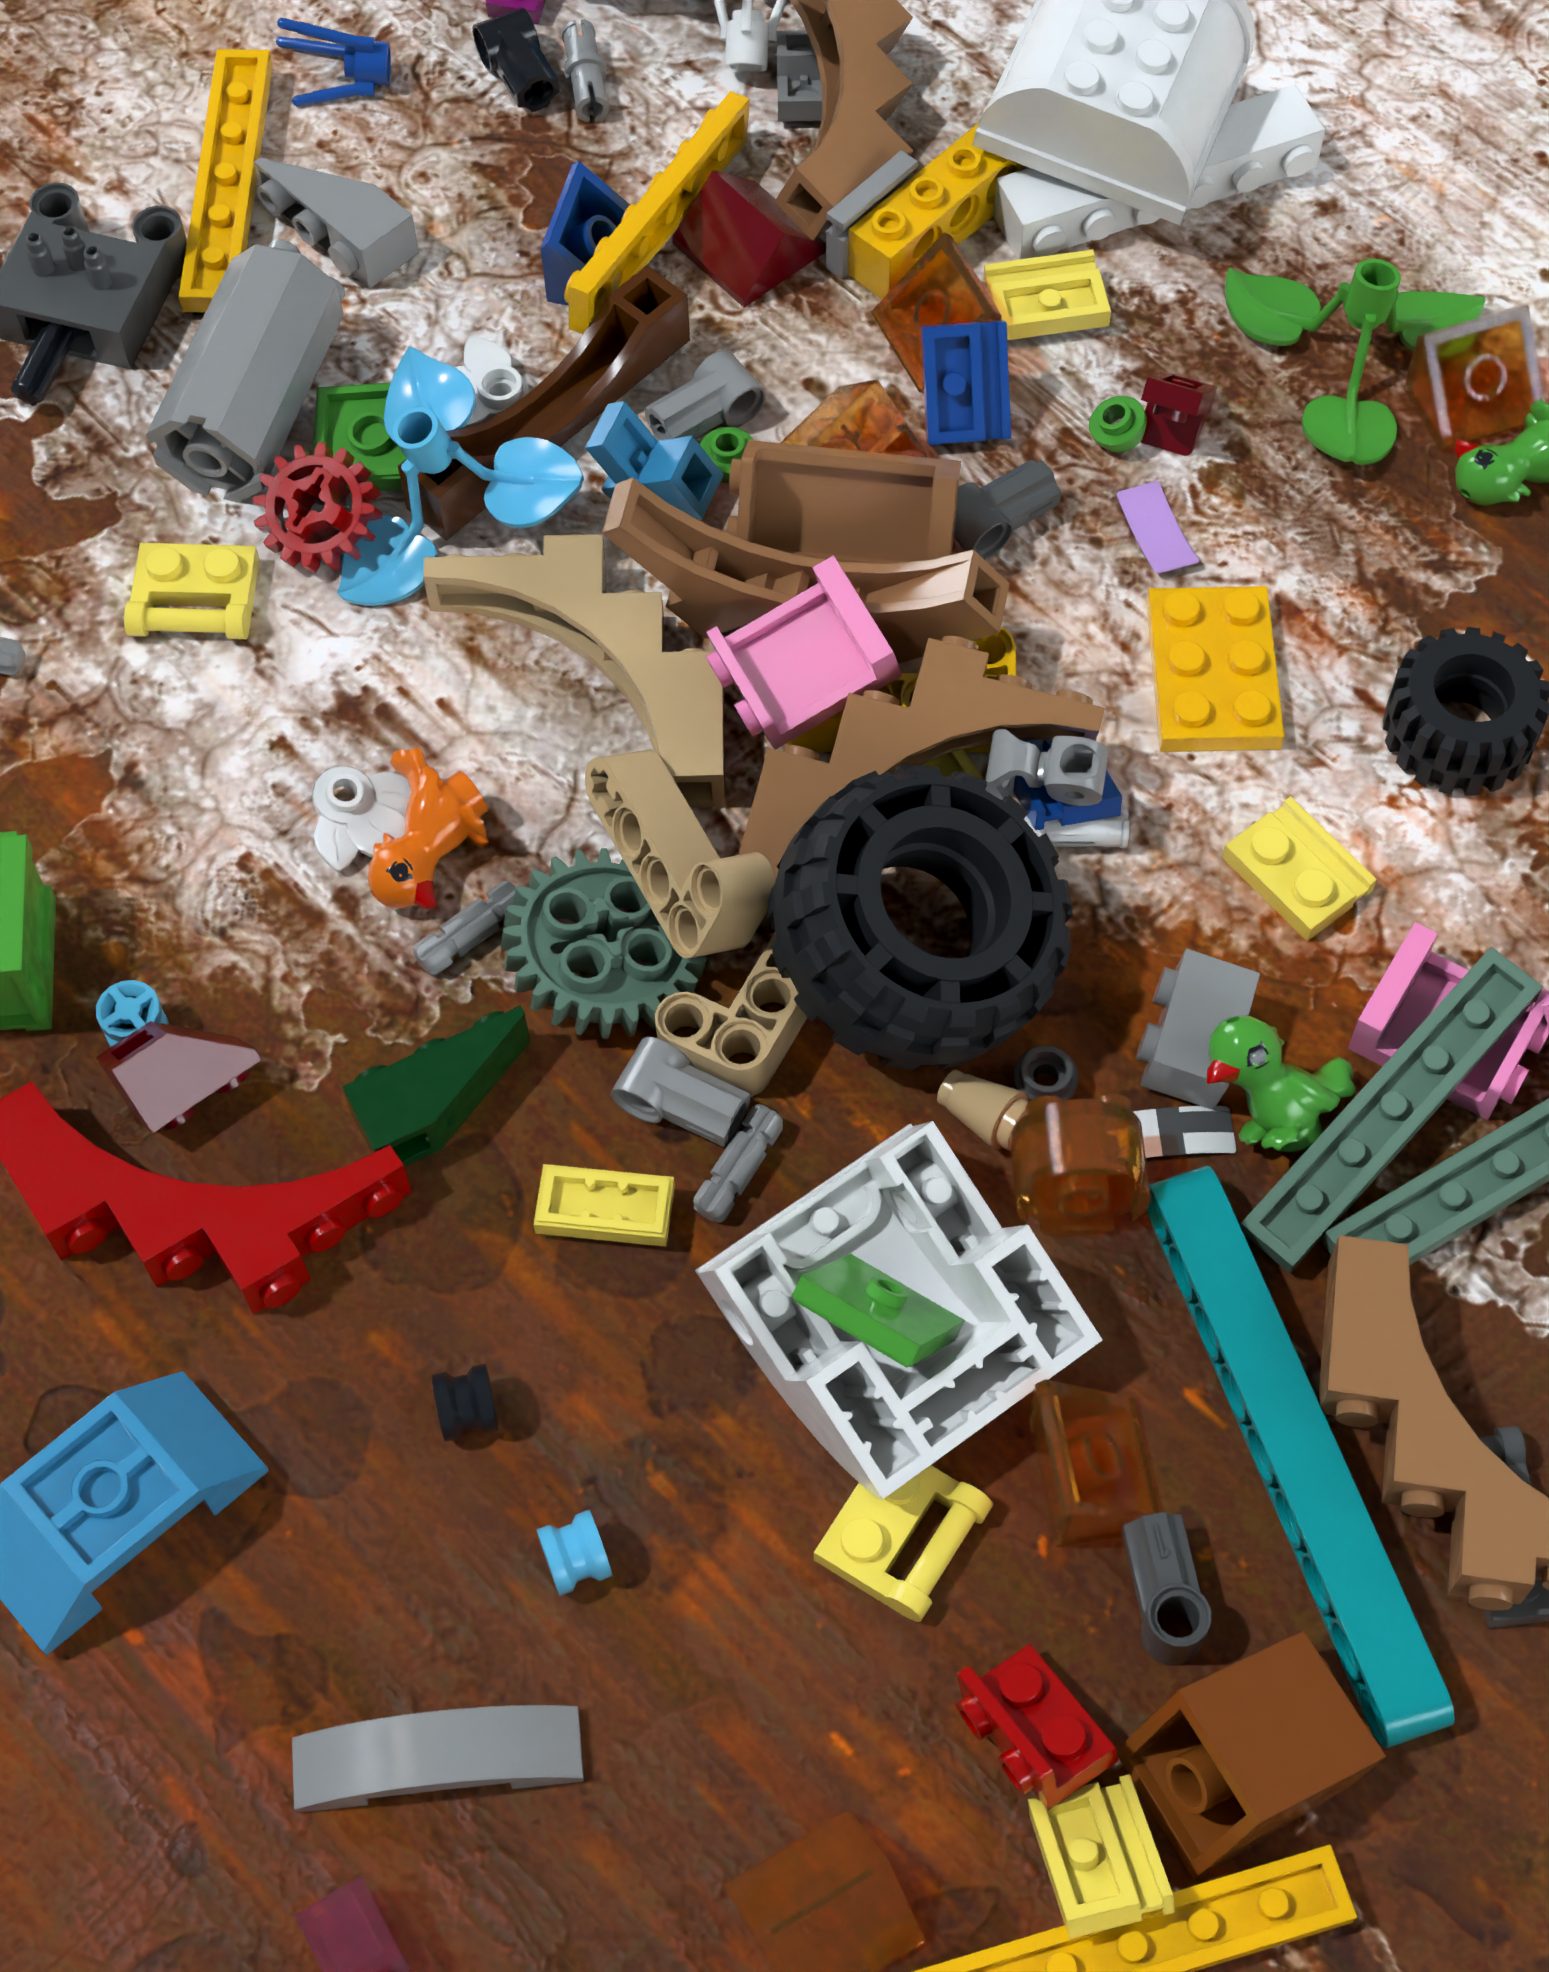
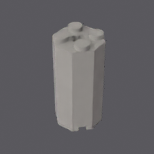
[146,239,345,503]

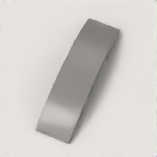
[292,1705,584,1813]

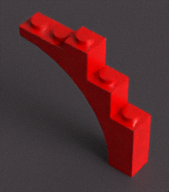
[0,1081,412,1315]

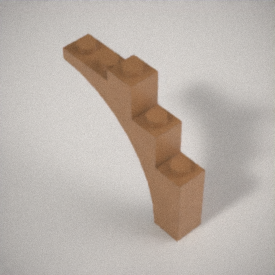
[774,0,913,241]
[602,478,1010,664]
[738,636,1105,913]
[1318,1235,1549,1611]

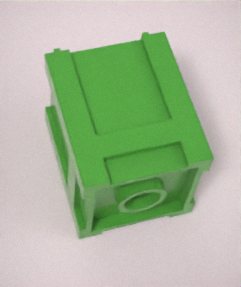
[0,831,56,1031]

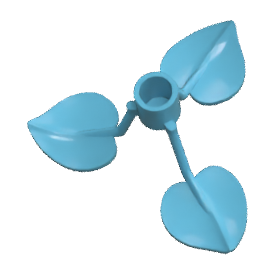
[337,347,584,606]

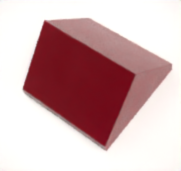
[672,170,826,308]

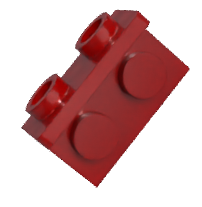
[956,1644,1119,1811]

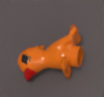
[368,747,489,909]

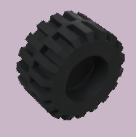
[1383,627,1549,796]

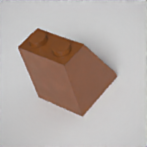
[1117,1630,1386,1880]

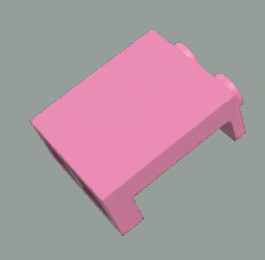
[705,555,902,749]
[1348,922,1549,1120]

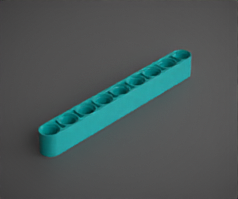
[1143,1166,1455,1749]

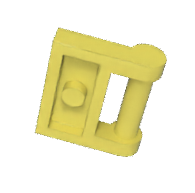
[124,543,260,639]
[814,1465,993,1622]

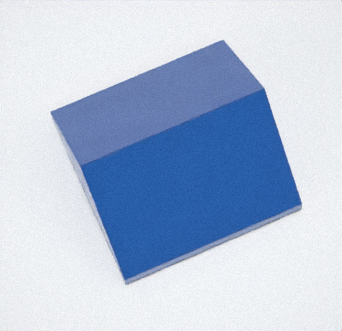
[541,161,630,306]

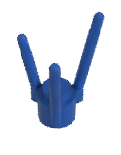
[276,18,391,106]

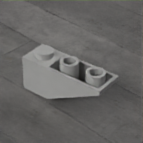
[254,158,419,289]

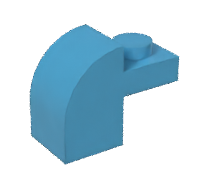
[585,401,724,520]

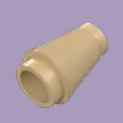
[937,1070,1038,1152]

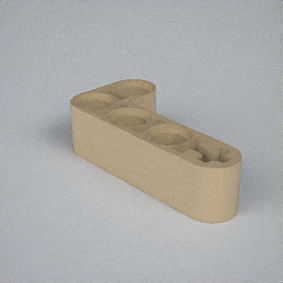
[585,749,776,959]
[655,931,807,1097]

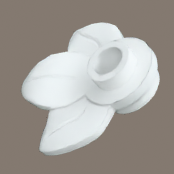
[455,336,529,428]
[312,766,411,872]

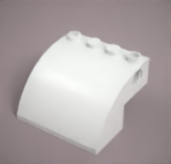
[695,1121,1102,1499]

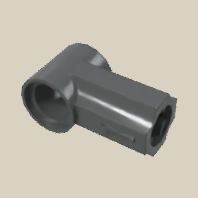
[954,459,1061,560]
[1121,1512,1211,1665]

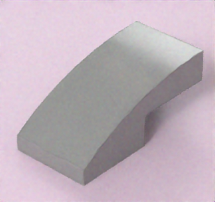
[776,30,822,121]

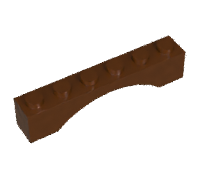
[398,265,690,541]

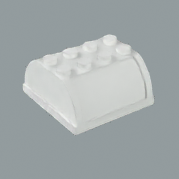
[972,0,1255,225]

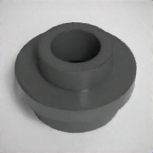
[1013,1045,1078,1109]

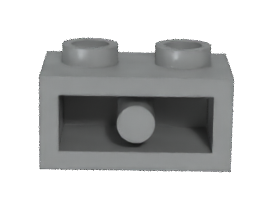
[1136,948,1260,1110]

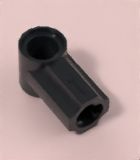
[472,7,560,112]

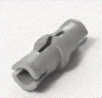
[561,19,610,122]

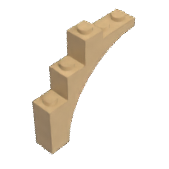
[423,532,725,808]

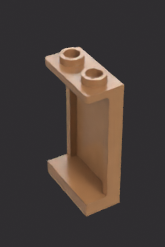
[726,440,961,564]

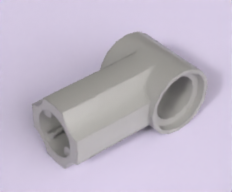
[645,350,767,441]
[610,1037,750,1147]

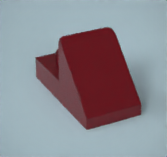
[1140,371,1218,456]

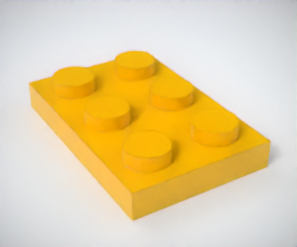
[1146,586,1284,752]

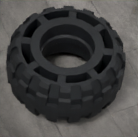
[767,765,1073,1071]

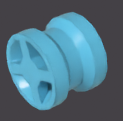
[96,980,169,1048]
[536,1510,613,1596]

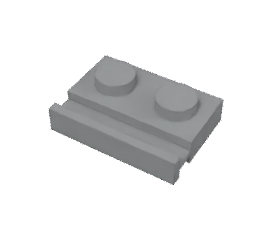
[825,150,918,280]

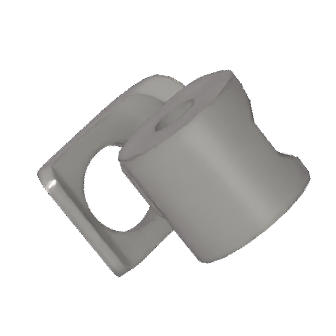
[985,729,1109,806]

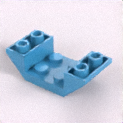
[0,1371,269,1656]

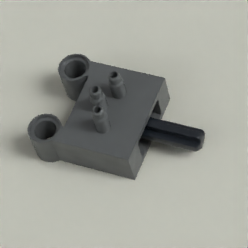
[0,182,187,407]

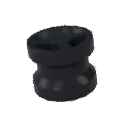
[432,1363,499,1441]

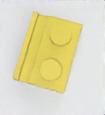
[983,249,1111,340]
[1222,796,1377,941]
[1028,1774,1175,1939]

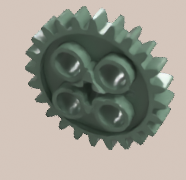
[501,848,706,1039]

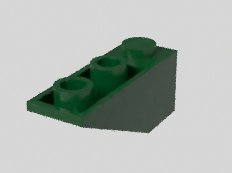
[342,1005,530,1167]

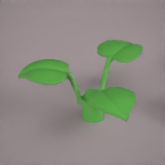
[1225,259,1485,465]

